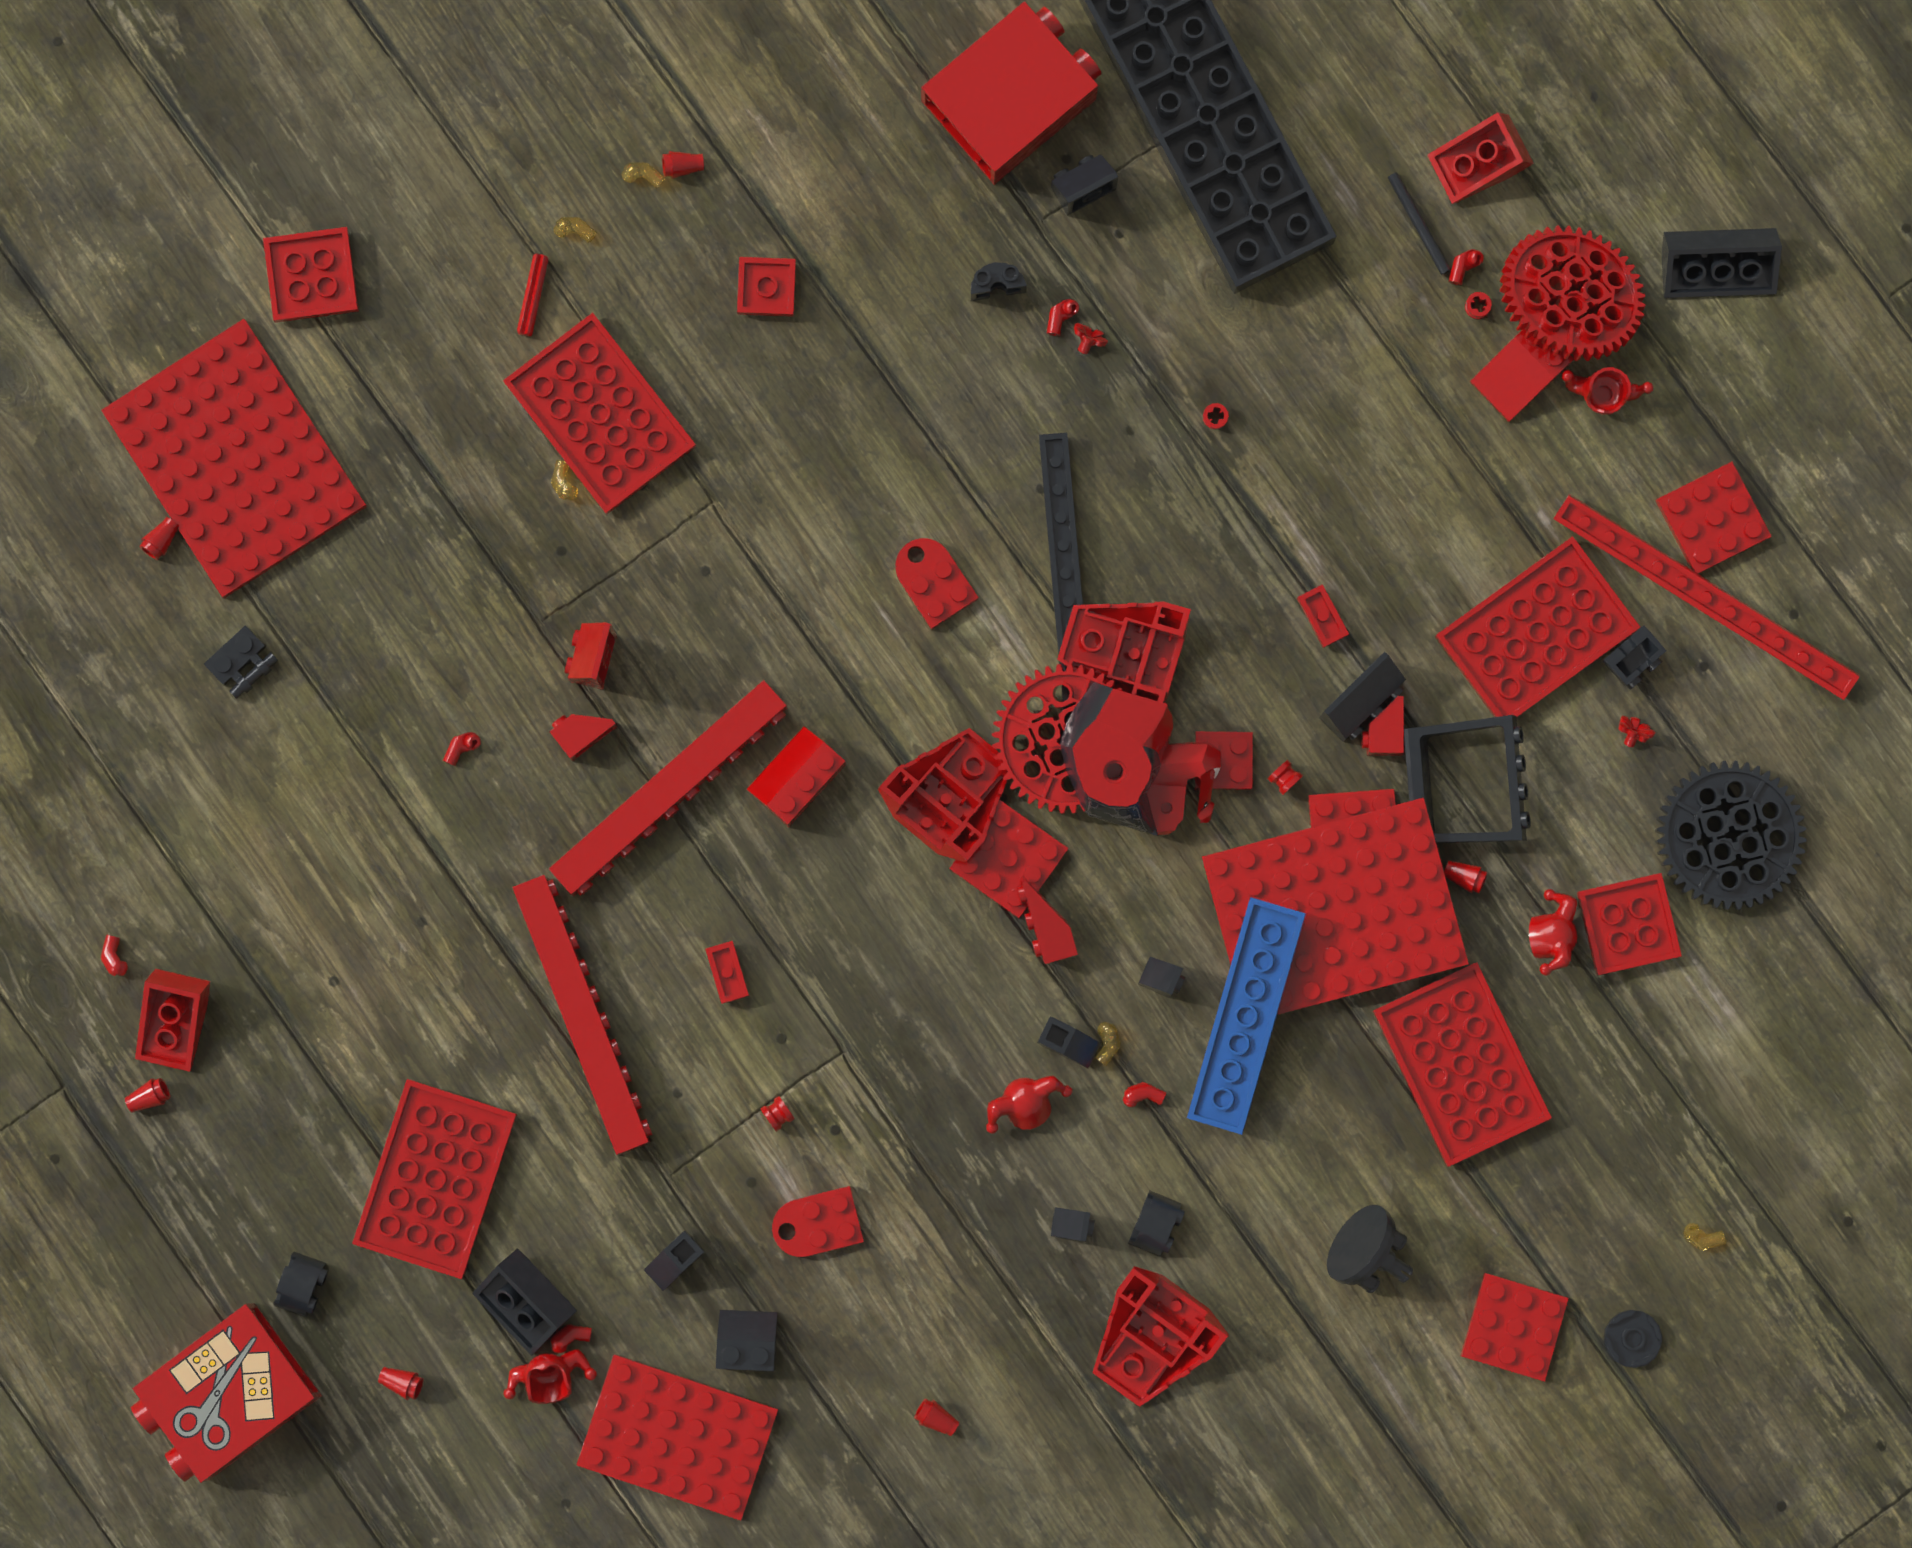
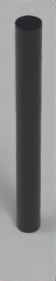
[1387,172,1451,275]

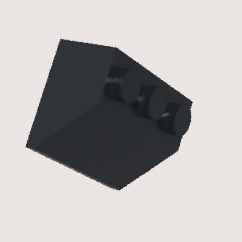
[1319,652,1406,742]
[472,1248,577,1356]

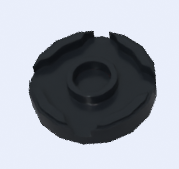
[1603,1310,1662,1368]

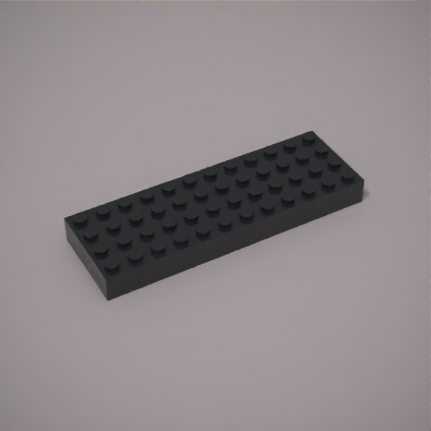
[1079,0,1337,294]

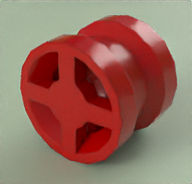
[1267,760,1303,795]
[760,1096,795,1132]

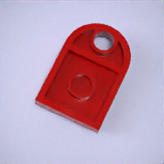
[895,538,979,630]
[772,1186,864,1257]

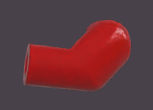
[1448,249,1484,285]
[1046,299,1079,336]
[443,732,481,766]
[101,935,128,976]
[1123,1082,1166,1107]
[551,1325,592,1353]

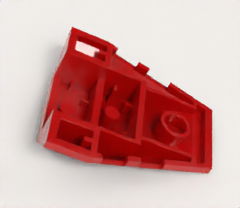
[1057,601,1191,703]
[878,728,1008,862]
[1093,1266,1229,1407]

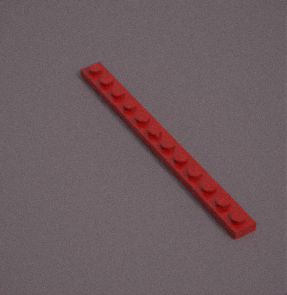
[1554,494,1860,700]

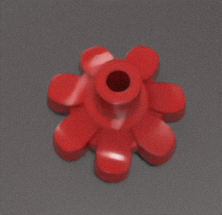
[1074,323,1108,354]
[1618,716,1655,747]

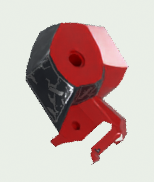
[1060,682,1221,836]

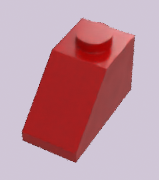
[1361,696,1404,756]
[549,714,617,762]

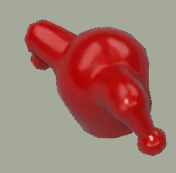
[1562,367,1654,415]
[1529,889,1578,976]
[986,1076,1073,1134]
[504,1349,597,1404]

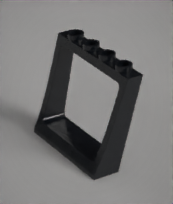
[1404,715,1531,844]

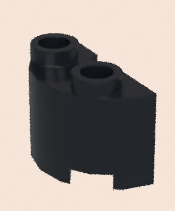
[971,262,1027,301]
[1603,625,1667,690]
[1128,1190,1185,1257]
[273,1252,328,1318]

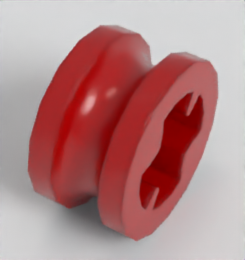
[1465,292,1492,319]
[1203,403,1229,429]

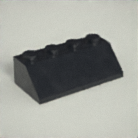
[1662,228,1782,298]

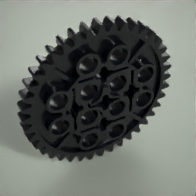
[1655,761,1807,910]

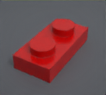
[1297,584,1349,648]
[705,941,749,1004]

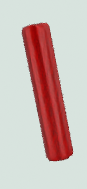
[517,254,548,337]

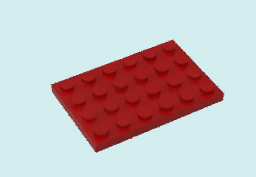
[503,312,696,515]
[1435,536,1640,728]
[1373,962,1552,1167]
[352,1079,517,1279]
[577,1354,778,1521]

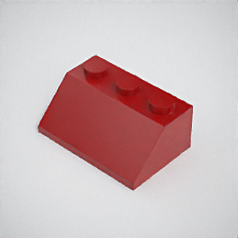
[747,727,846,827]

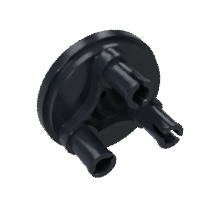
[1327,1205,1413,1293]

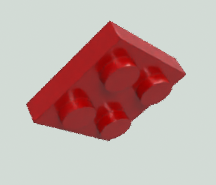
[737,257,796,317]
[1195,731,1253,790]

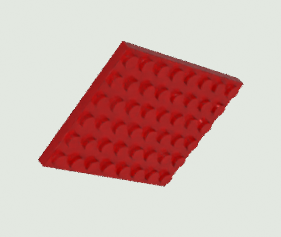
[101,319,367,598]
[1202,798,1469,1015]

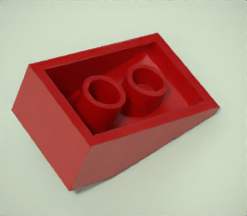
[1427,112,1534,204]
[1470,329,1574,422]
[565,622,617,690]
[135,969,211,1072]

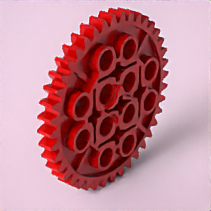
[1500,225,1645,361]
[992,664,1124,814]

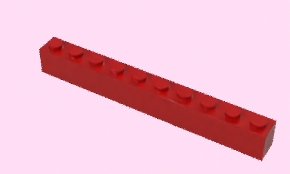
[549,680,787,897]
[512,875,653,1155]

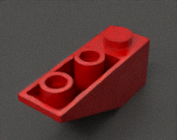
[1017,876,1078,964]

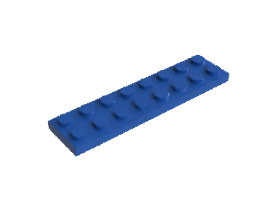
[1187,897,1306,1135]

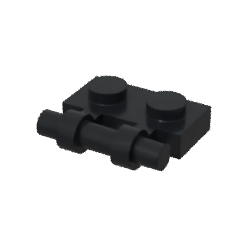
[204,625,278,699]

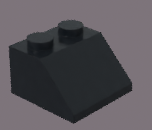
[1051,154,1118,216]
[716,1310,778,1371]

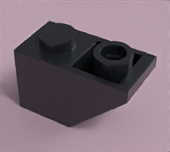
[1138,957,1185,998]
[1037,1016,1101,1069]
[1050,1207,1095,1242]
[644,1231,705,1291]

